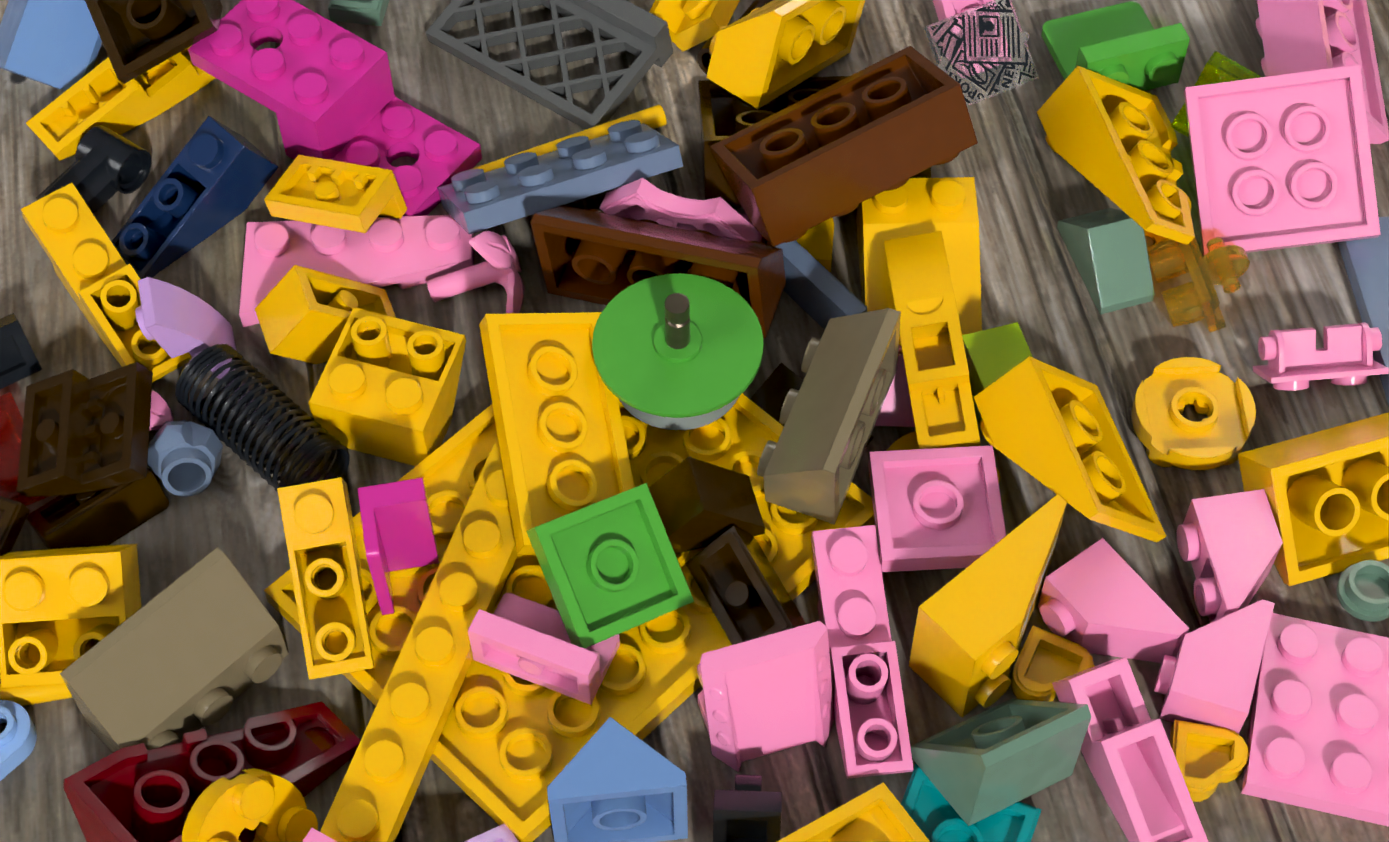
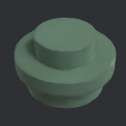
[1336,560,1389,622]

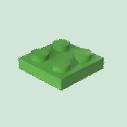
[526,483,694,648]

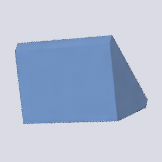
[0,0,102,91]
[547,717,688,842]

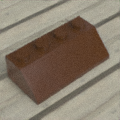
[710,46,978,247]
[530,205,786,339]

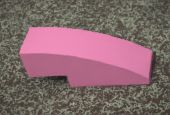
[1052,657,1208,842]

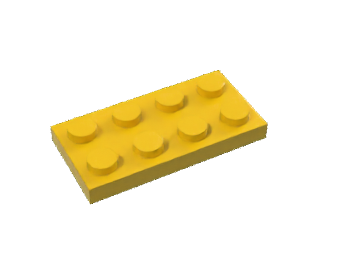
[479,312,634,554]

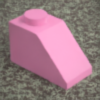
[1038,538,1189,663]
[1154,599,1275,734]

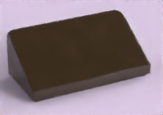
[27,468,169,549]
[685,526,806,645]

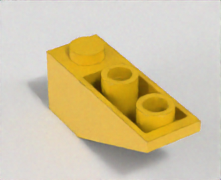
[277,477,374,680]

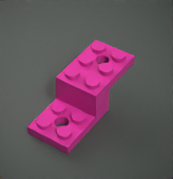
[188,0,482,216]

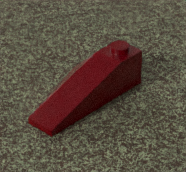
[63,701,361,842]

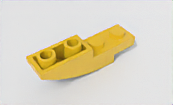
[21,182,192,383]
[884,231,981,449]

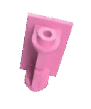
[1253,322,1389,391]

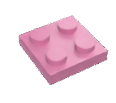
[868,445,1006,572]

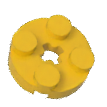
[1131,357,1256,470]
[182,768,318,842]

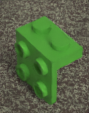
[1041,1,1190,91]

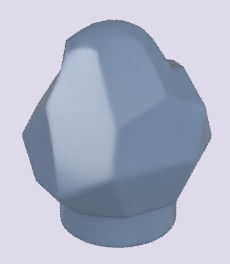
[147,420,223,497]

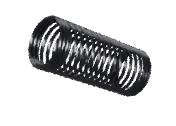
[175,344,350,492]

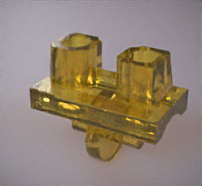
[1147,237,1250,333]

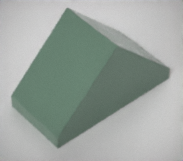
[1057,208,1155,315]

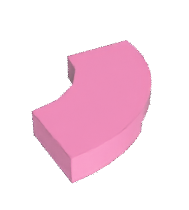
[600,178,759,242]

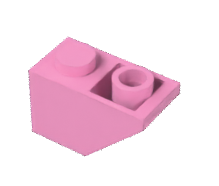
[1177,489,1283,623]

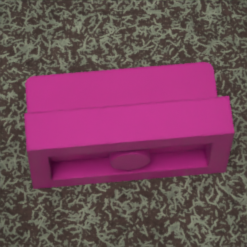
[357,477,439,615]

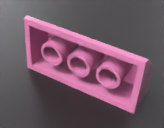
[1256,0,1389,144]

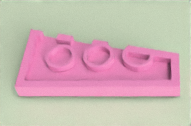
[239,215,474,327]

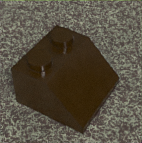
[85,0,223,84]

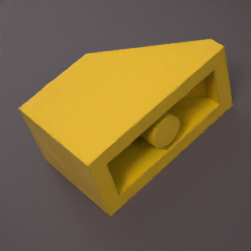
[255,265,396,364]

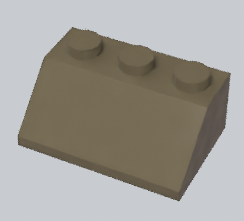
[757,308,901,525]
[60,547,289,753]

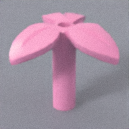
[427,231,525,313]

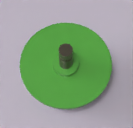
[592,273,764,430]

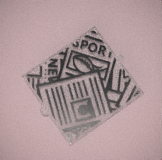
[923,0,1039,106]

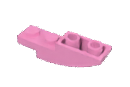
[811,525,914,779]

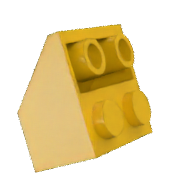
[309,307,466,466]
[0,543,142,688]

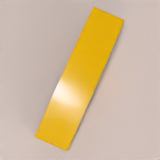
[26,45,216,161]

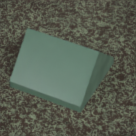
[910,699,1091,826]

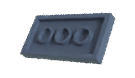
[437,120,683,234]

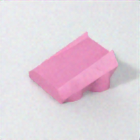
[697,621,834,772]

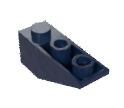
[111,116,279,279]

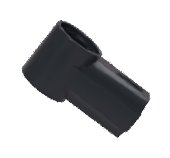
[36,125,152,214]

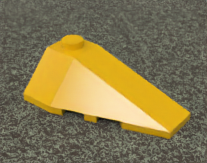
[1037,66,1195,245]

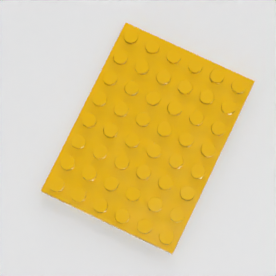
[264,393,875,842]

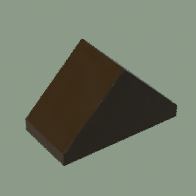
[648,457,765,554]

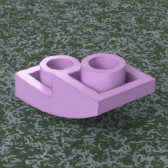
[135,277,236,379]

